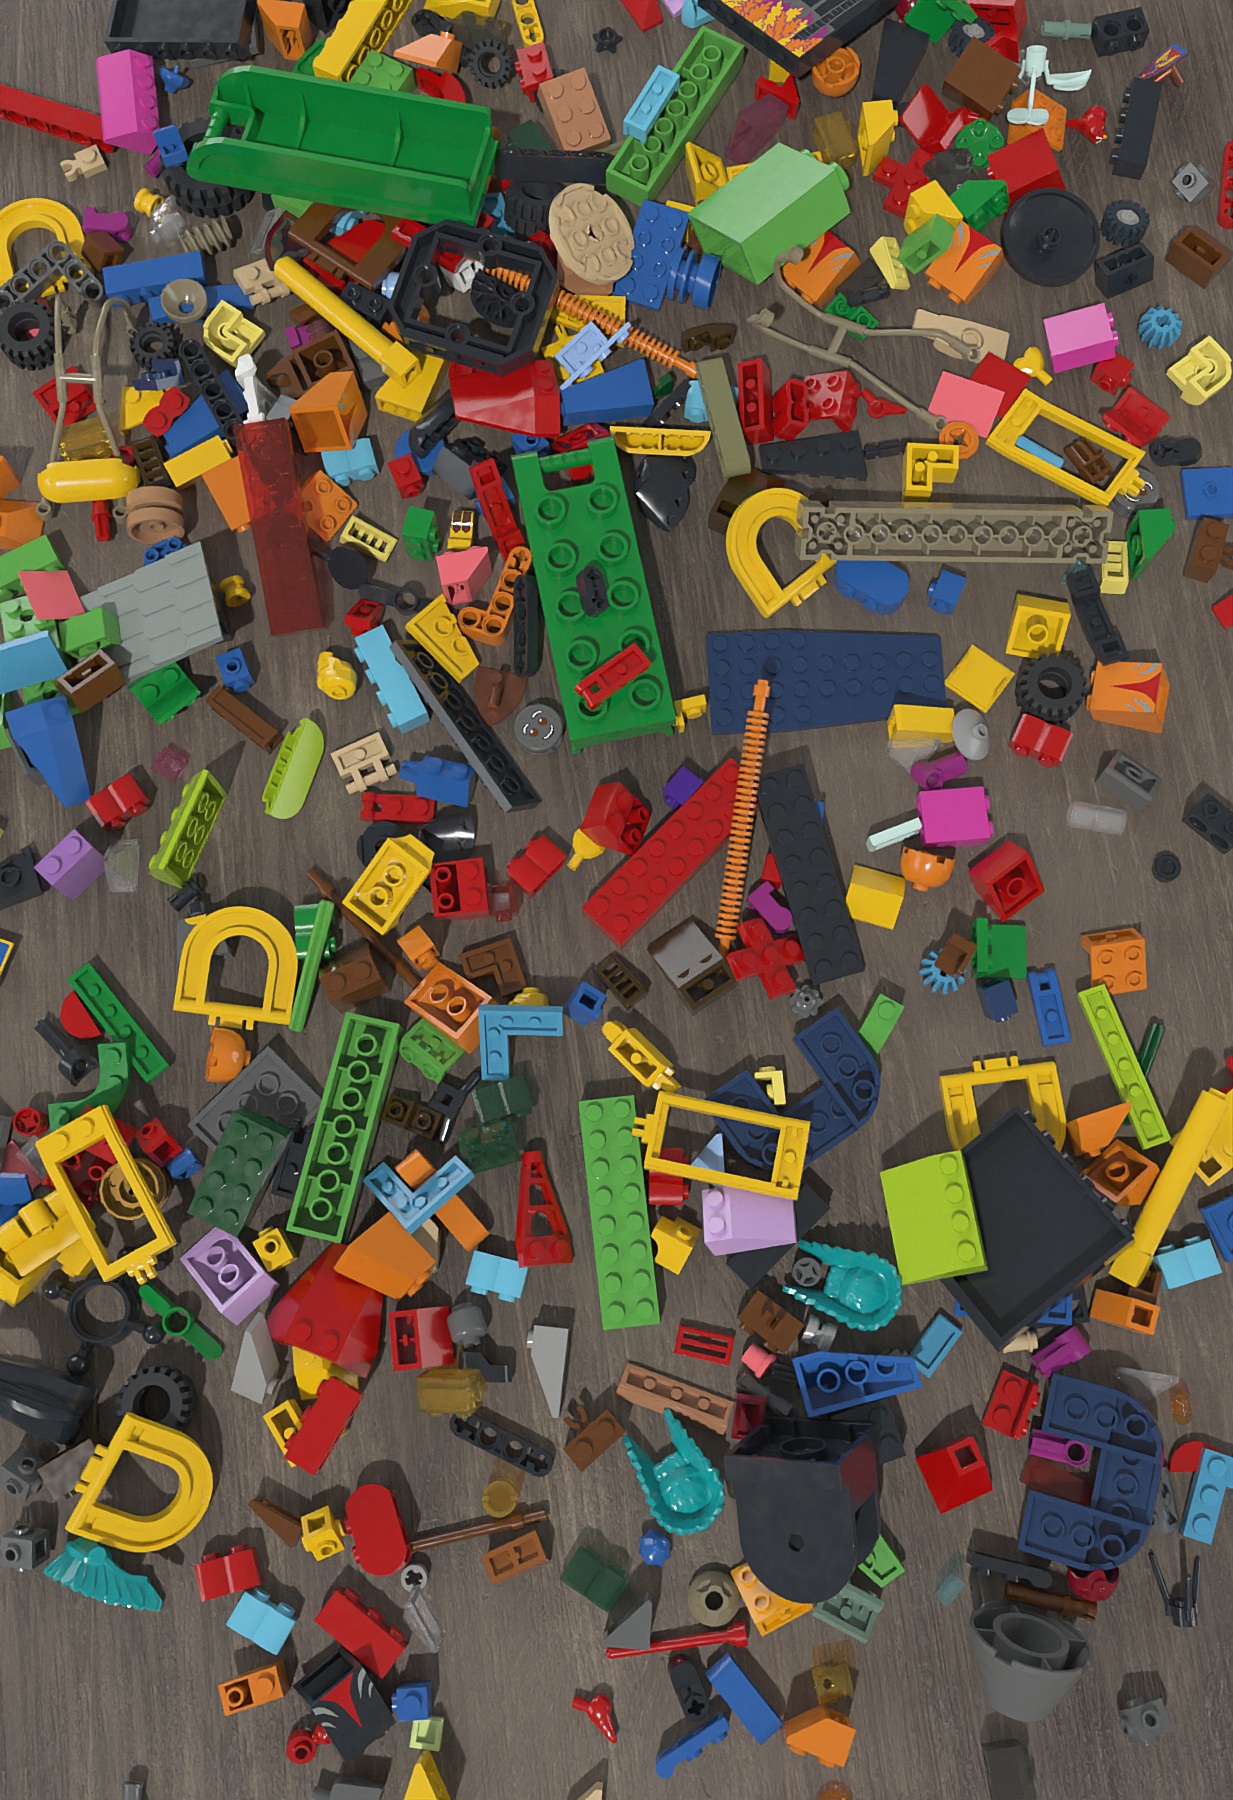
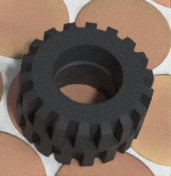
[504,181,563,237]
[0,299,65,371]
[1015,653,1087,725]
[116,1366,197,1432]

